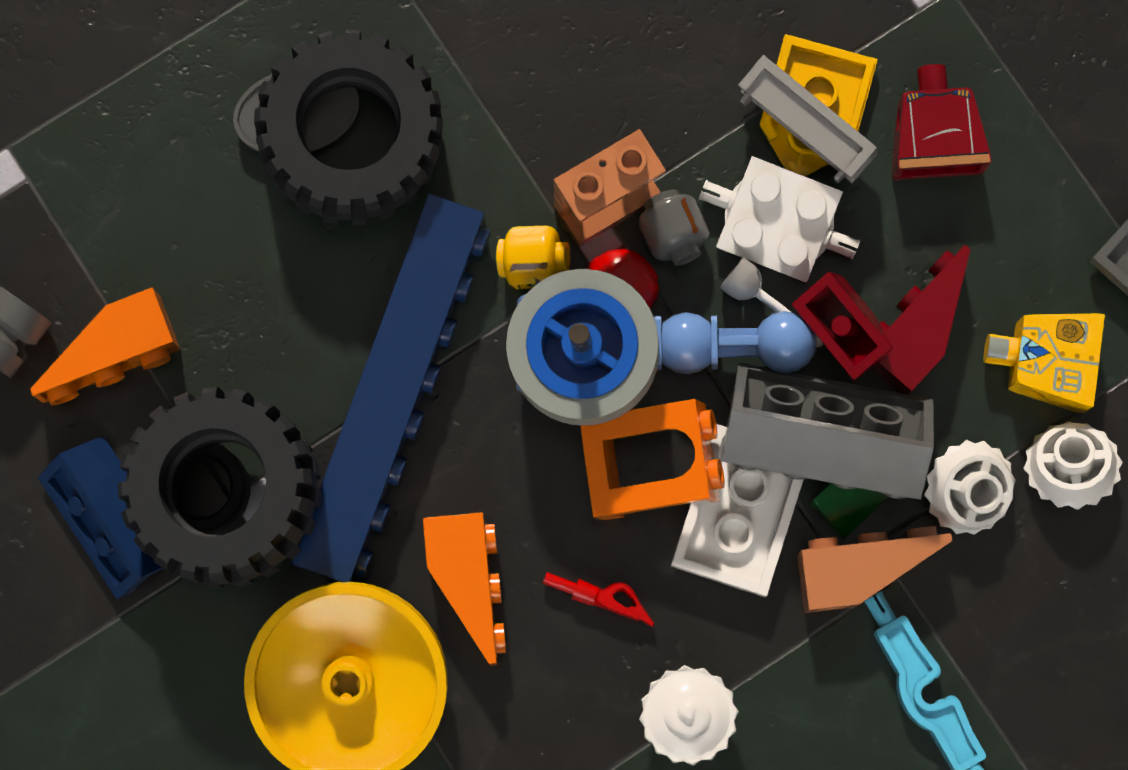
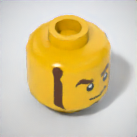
[496,226,571,289]

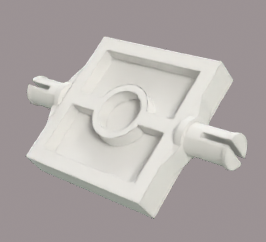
[699,156,860,283]

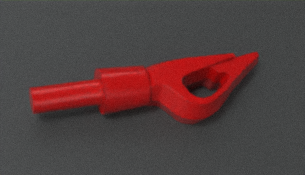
[542,572,655,628]

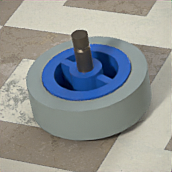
[506,269,659,425]

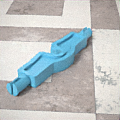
[864,591,986,770]

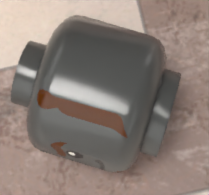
[638,189,710,266]

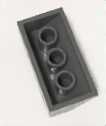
[721,362,934,500]

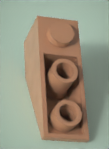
[797,526,952,613]

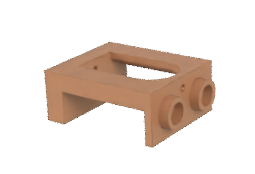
[553,129,666,247]

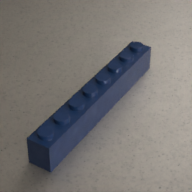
[292,194,491,582]

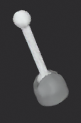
[720,257,824,347]

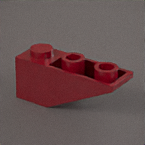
[871,245,971,394]

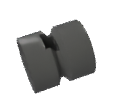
[0,286,52,378]

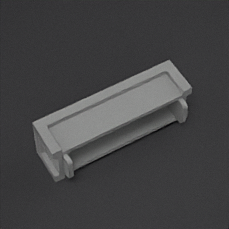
[738,55,877,184]

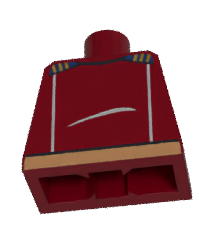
[891,64,991,180]

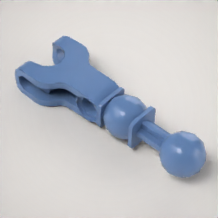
[516,294,817,392]

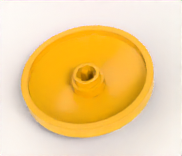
[244,582,448,770]

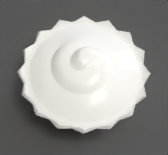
[1024,421,1123,510]
[924,440,1015,535]
[639,665,739,766]

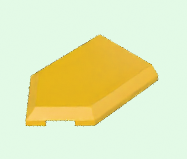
[760,34,878,177]

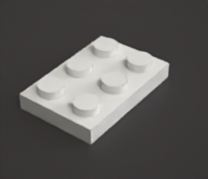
[671,424,804,597]

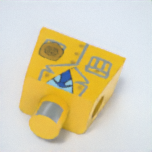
[983,313,1105,414]

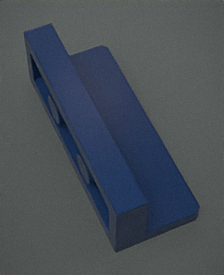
[37,437,164,600]

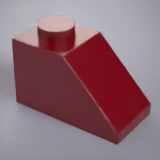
[792,272,894,380]

